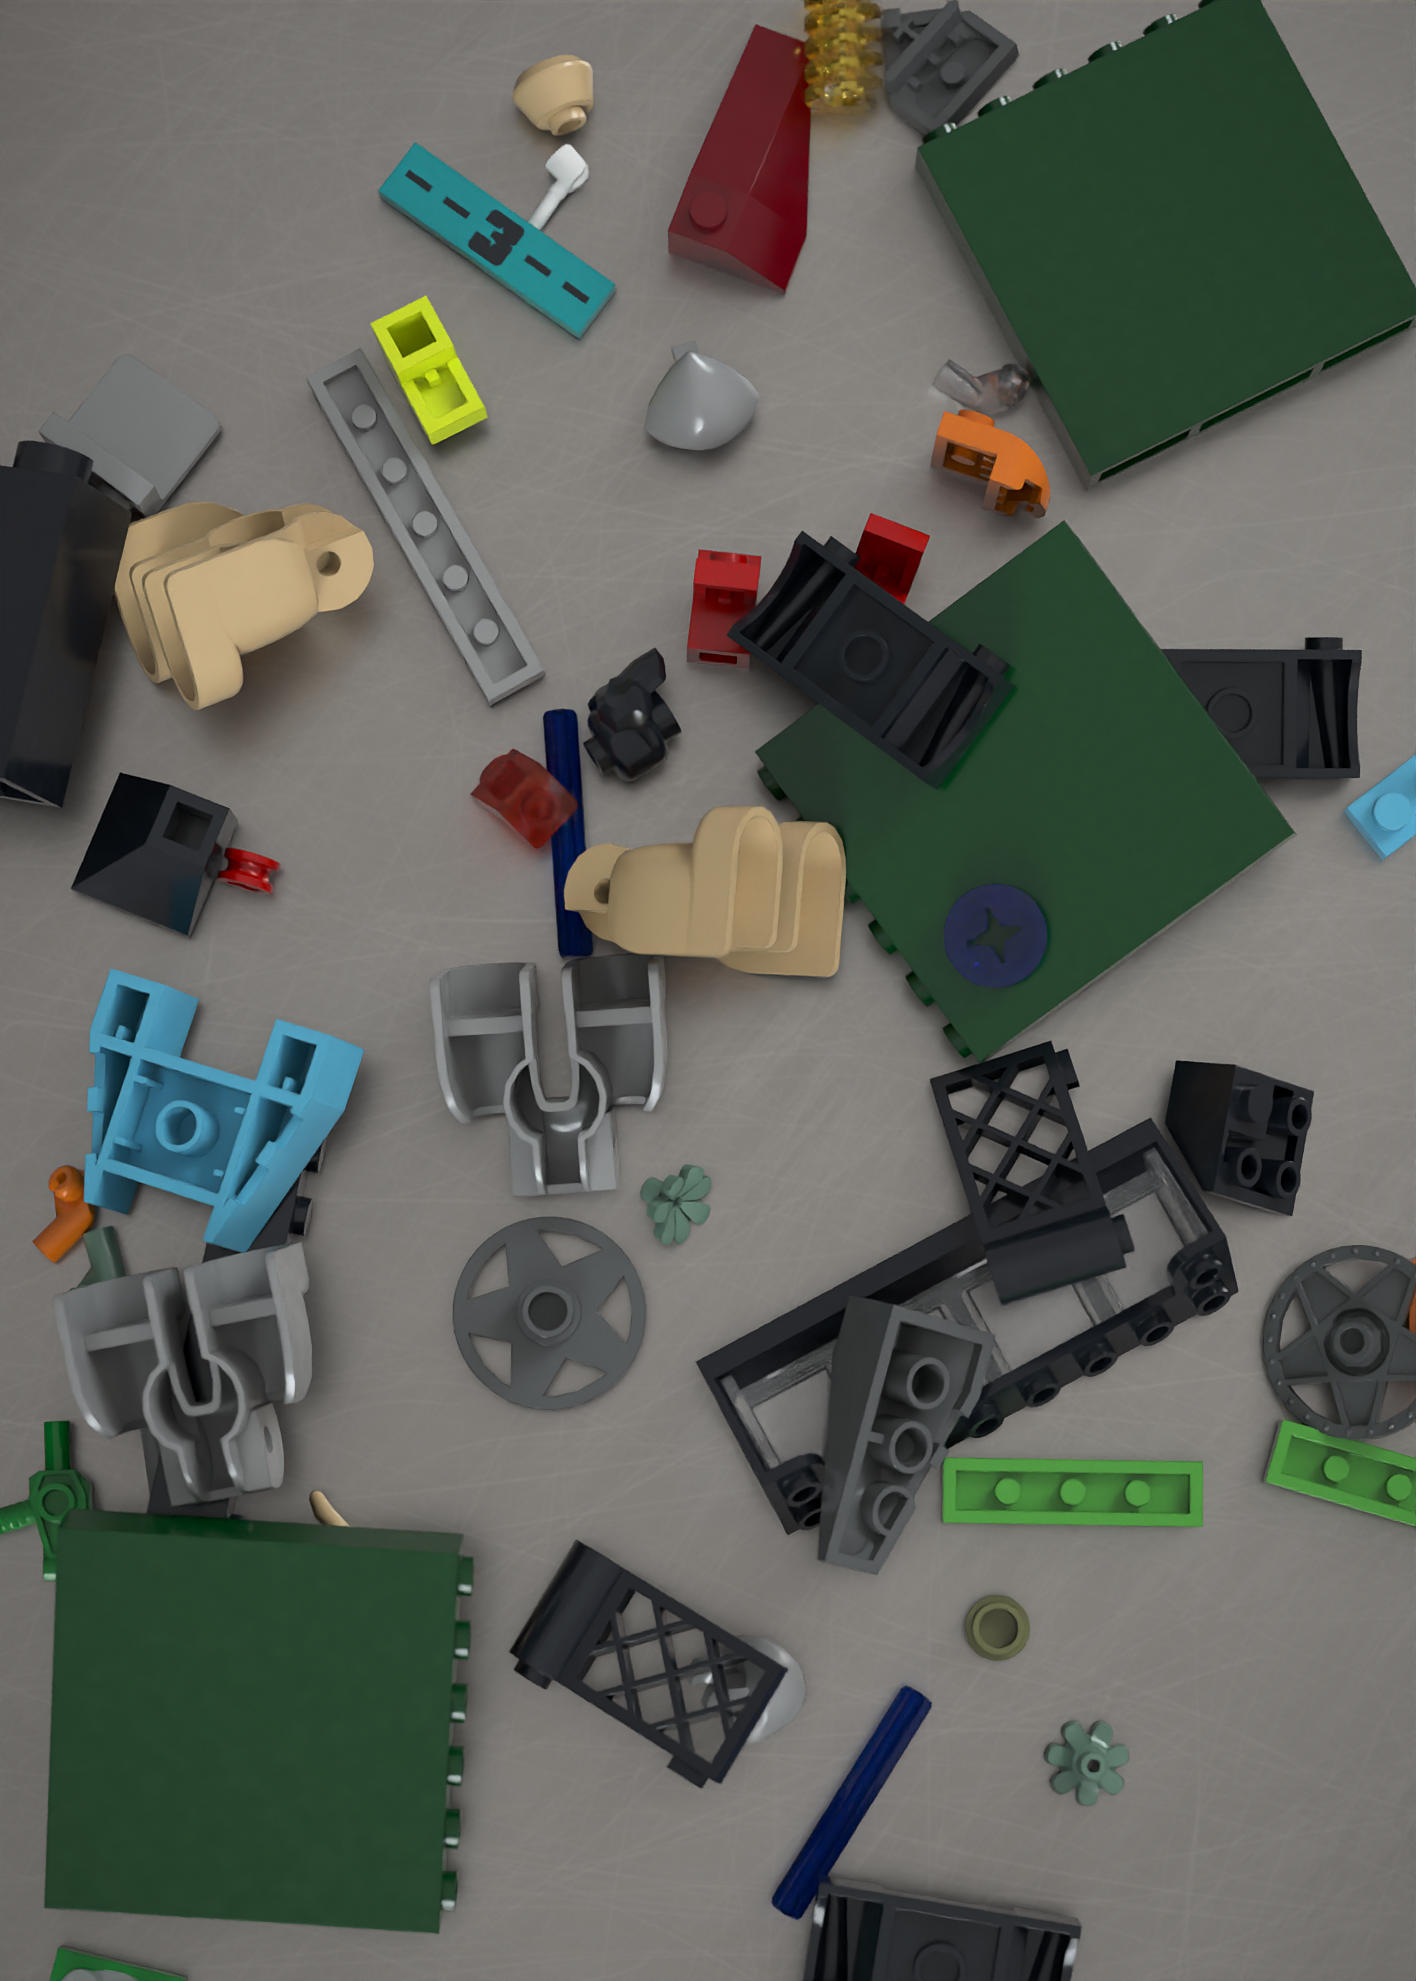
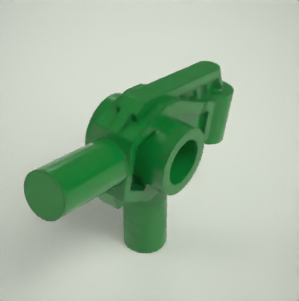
[0,1421,93,1582]

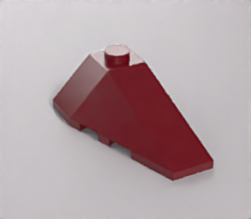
[668,24,813,295]

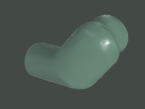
[69,1226,127,1291]

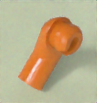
[32,1165,96,1264]

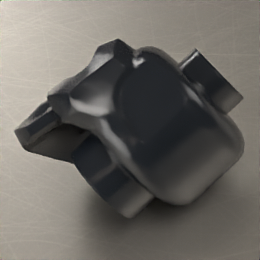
[583,647,681,781]

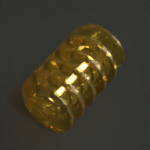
[804,0,883,114]

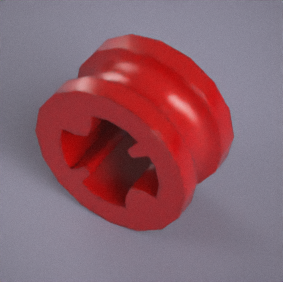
[217,848,281,895]

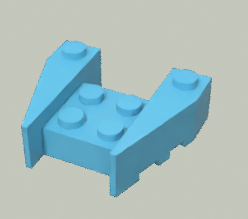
[84,968,364,1253]

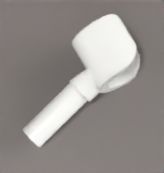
[528,144,589,231]

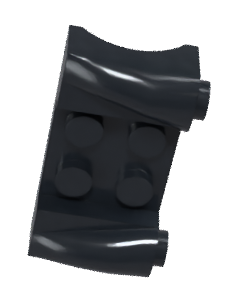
[727,531,1014,790]
[1152,637,1362,778]
[802,1875,1082,1981]

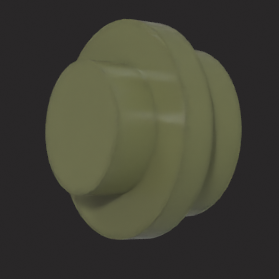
[965,1595,1030,1661]

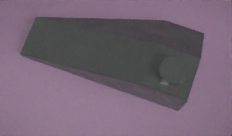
[817,1295,996,1575]

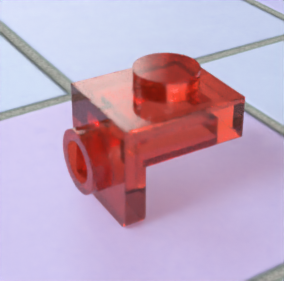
[470,748,578,849]

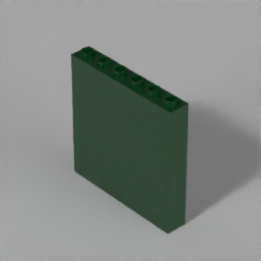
[915,0,1416,491]
[755,520,1297,1062]
[44,1508,475,1934]

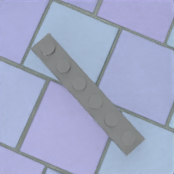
[306,348,545,705]

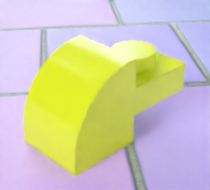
[370,296,488,445]

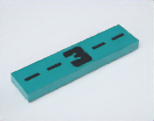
[378,142,616,339]

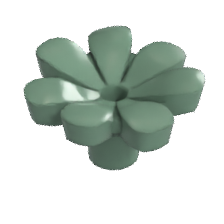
[641,1164,711,1245]
[1044,1720,1129,1806]

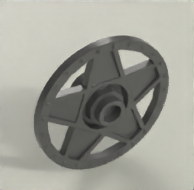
[453,1217,646,1410]
[1263,1245,1416,1440]

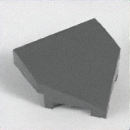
[880,0,1019,136]

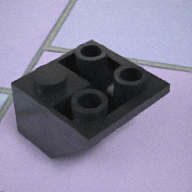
[71,772,238,937]
[1165,1060,1314,1216]

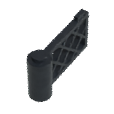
[929,1041,1135,1307]
[509,1539,789,1789]

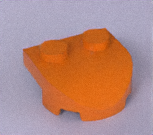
[930,409,1051,518]

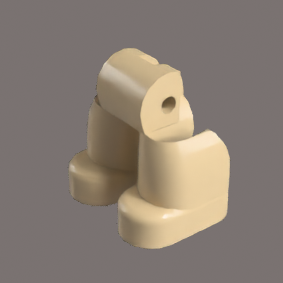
[114,501,374,710]
[564,805,846,977]

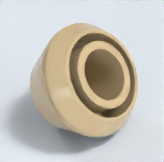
[512,55,593,135]

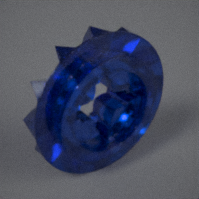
[944,884,1047,988]

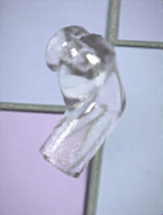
[932,359,1030,415]

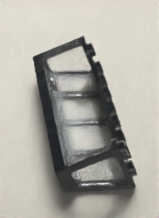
[696,1117,1239,1535]

